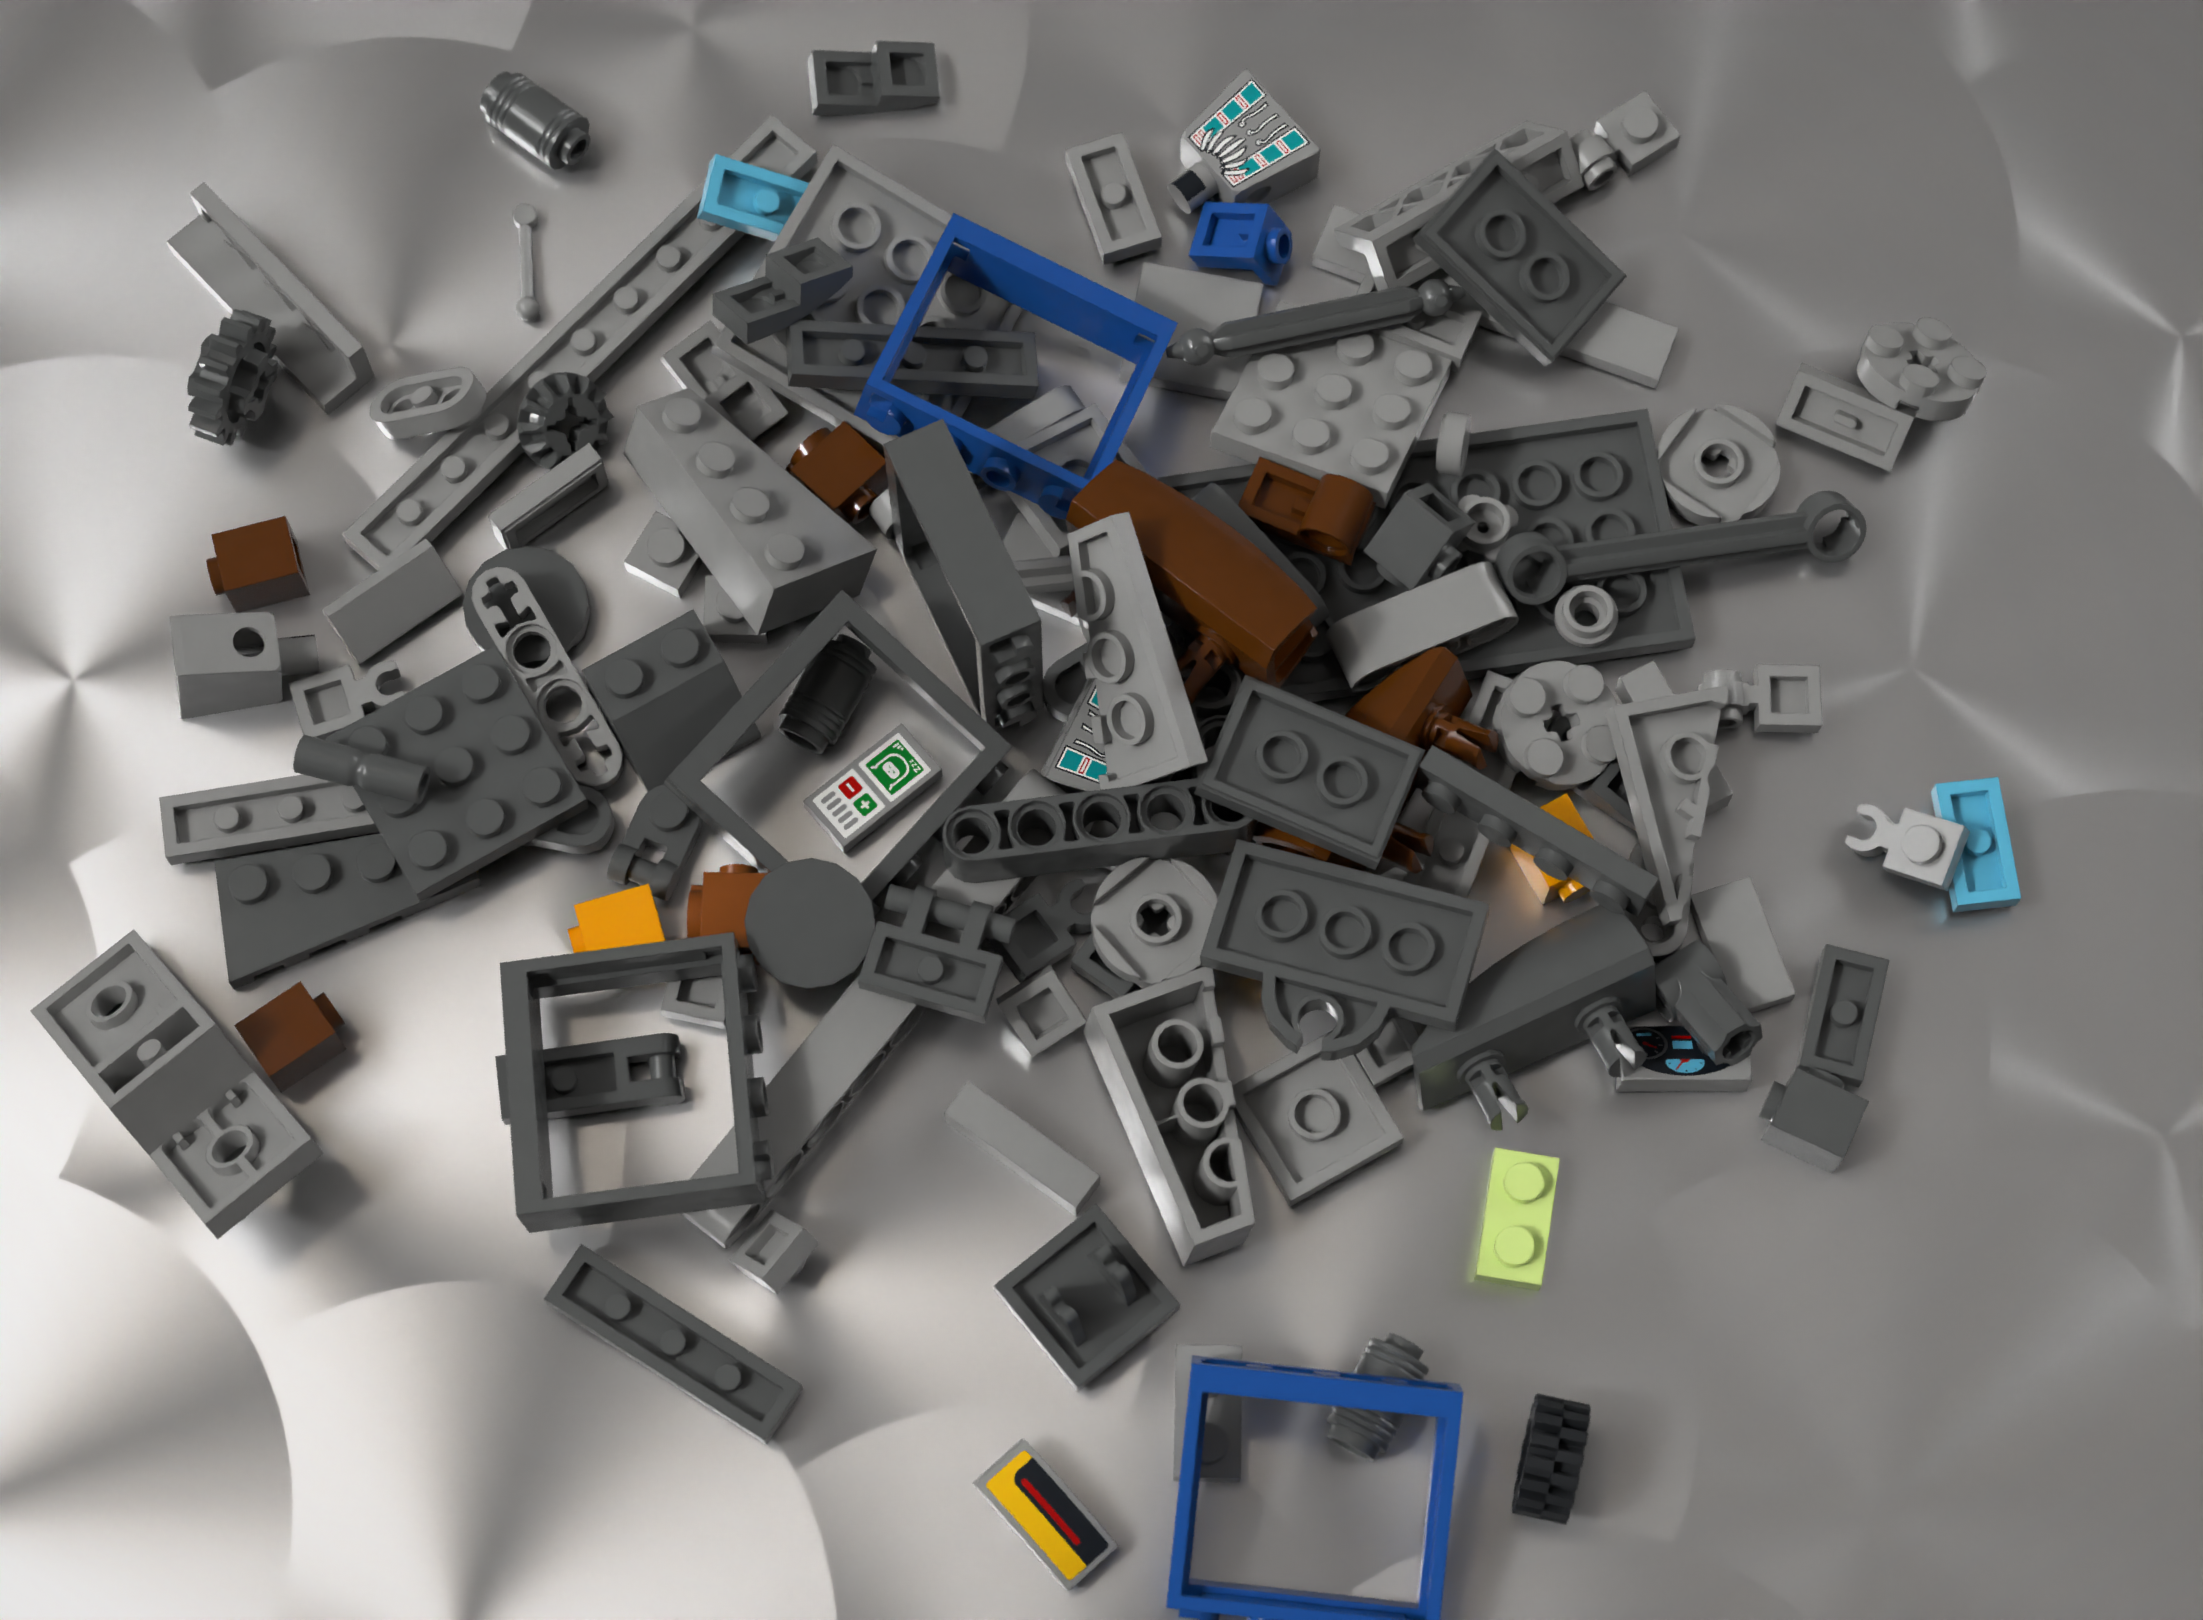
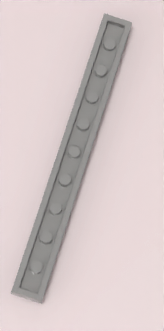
[342,115,818,571]

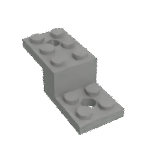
[30,929,323,1239]

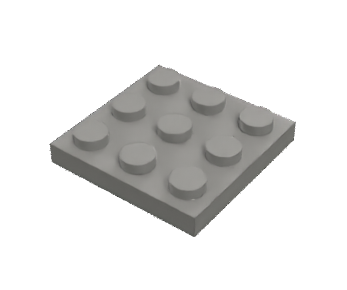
[1210,301,1452,509]

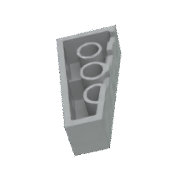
[623,388,877,635]
[1083,966,1255,1267]

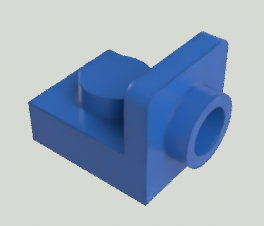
[1189,202,1293,285]

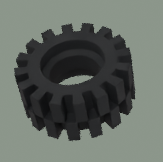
[1512,1393,1591,1525]

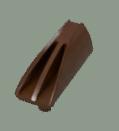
[1252,647,1499,874]

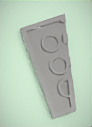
[1067,512,1208,790]

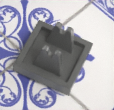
[994,1204,1180,1392]

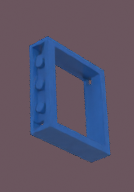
[853,213,1178,519]
[1166,1355,1464,1620]

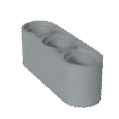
[1325,562,1519,693]

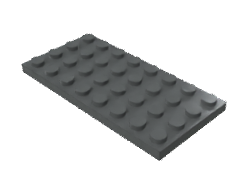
[1158,409,1696,702]

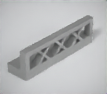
[1334,121,1584,291]
[167,182,375,415]

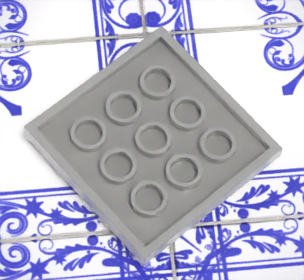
[710,144,1023,455]

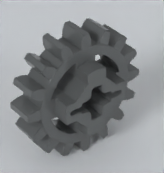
[187,309,278,446]

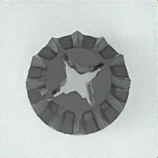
[517,372,614,470]

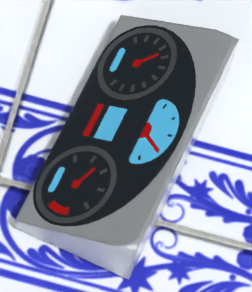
[1616,1026,1752,1092]

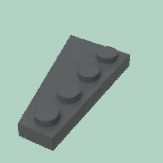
[214,834,481,989]

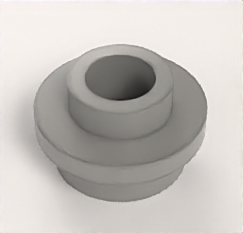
[1554,585,1618,647]

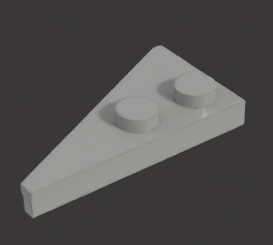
[1605,685,1729,927]

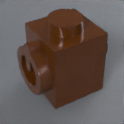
[785,421,888,524]

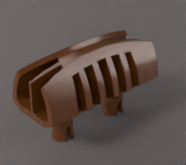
[1060,459,1319,705]

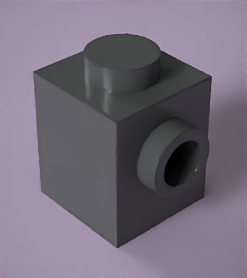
[1363,483,1476,590]
[1758,1068,1869,1174]

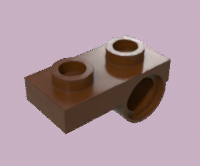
[1238,457,1376,566]

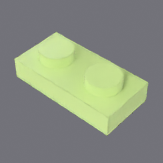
[1474,1147,1560,1291]

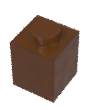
[206,516,310,613]
[234,981,346,1093]

